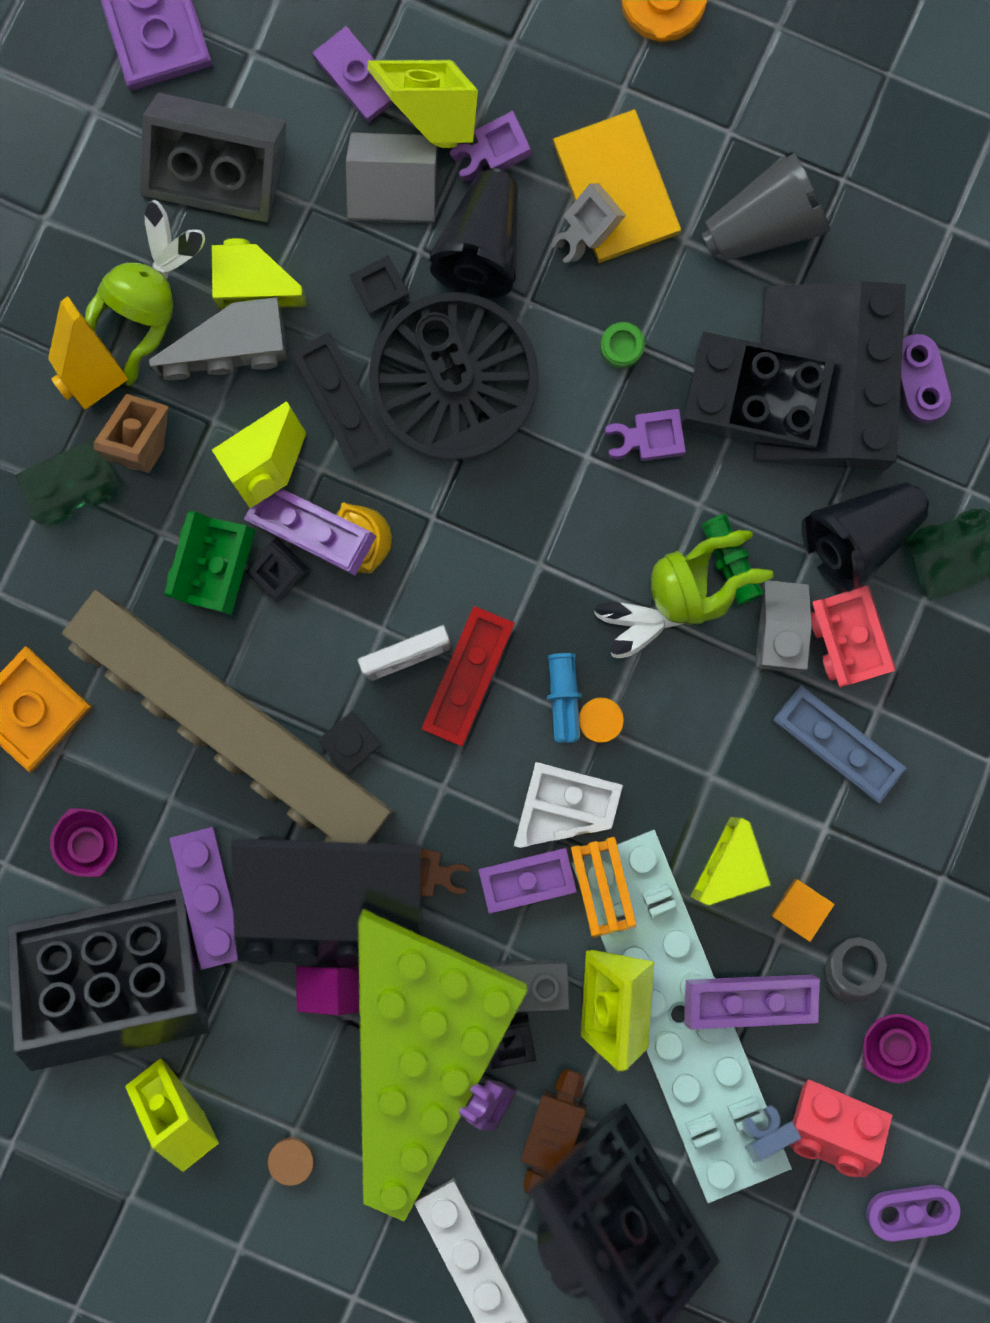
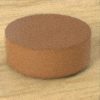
[268,1137,315,1186]

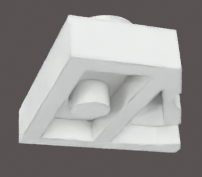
[514,762,623,848]

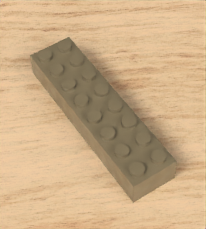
[61,589,395,843]

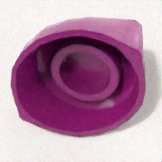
[50,808,118,877]
[861,1014,931,1084]

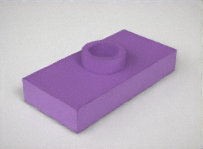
[312,26,394,124]

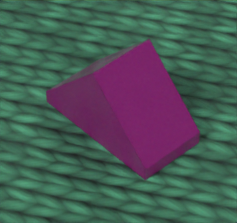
[296,964,360,1015]

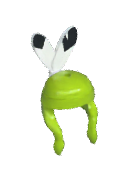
[85,200,205,386]
[594,530,774,658]

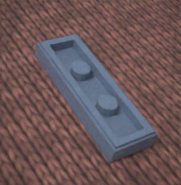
[771,685,907,803]

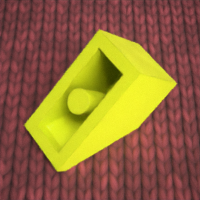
[212,238,306,309]
[212,401,307,508]
[125,1058,219,1172]

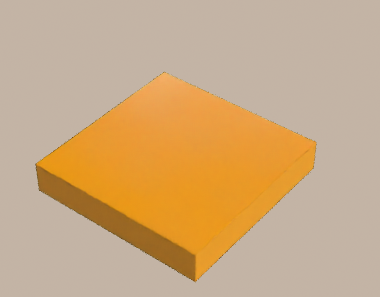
[0,646,93,772]

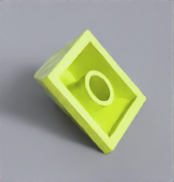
[367,60,478,148]

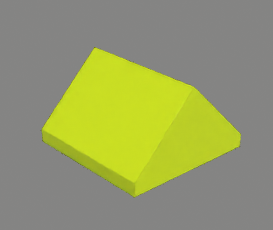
[690,817,770,905]
[580,950,654,1071]

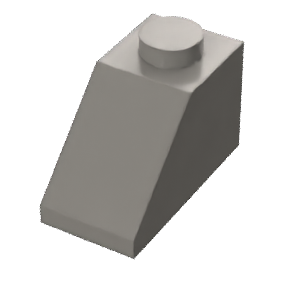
[755,580,812,673]

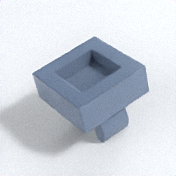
[742,1105,801,1163]

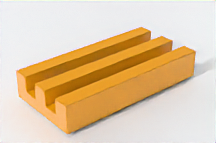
[571,837,637,938]

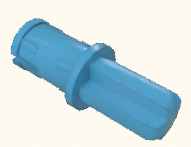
[547,653,582,743]

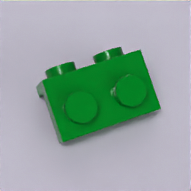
[164,510,256,615]

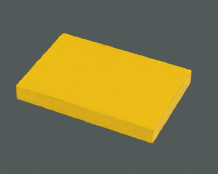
[553,109,681,264]

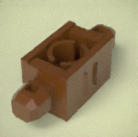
[520,1068,587,1194]

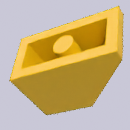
[48,296,128,410]

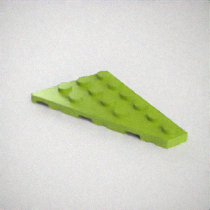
[359,909,527,1222]

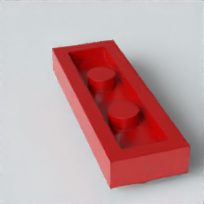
[421,606,515,747]

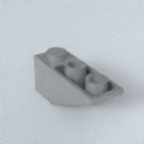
[149,297,288,380]

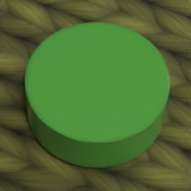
[600,322,645,369]

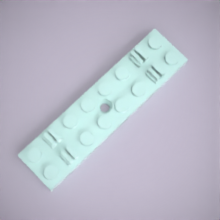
[571,830,792,1203]

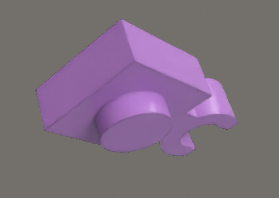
[450,111,533,182]
[605,409,686,462]
[459,1080,516,1131]

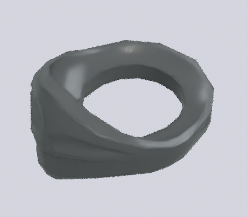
[825,937,887,1002]

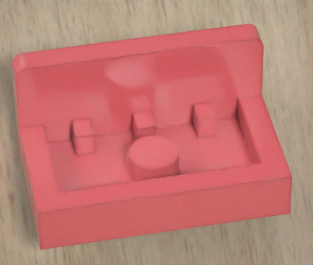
[811,585,897,687]
[789,1079,892,1177]

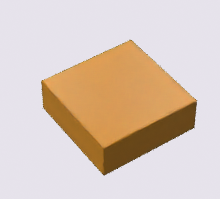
[770,879,835,942]

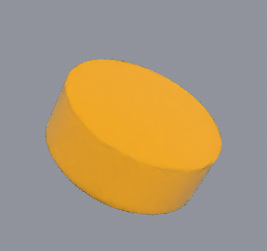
[579,698,624,743]

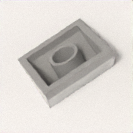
[346,133,438,224]

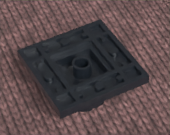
[528,1103,720,1323]

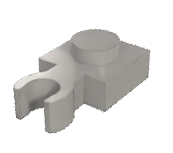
[551,184,626,262]

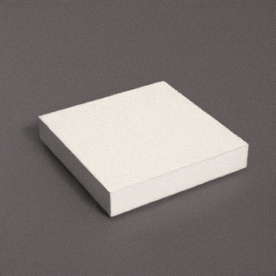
[357,625,452,681]

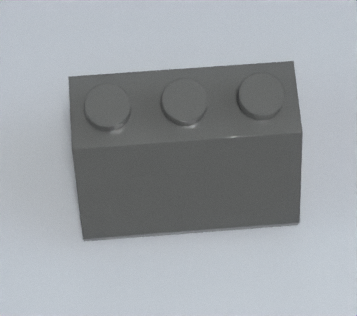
[140,92,287,223]

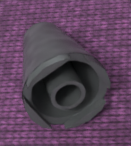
[701,152,831,261]

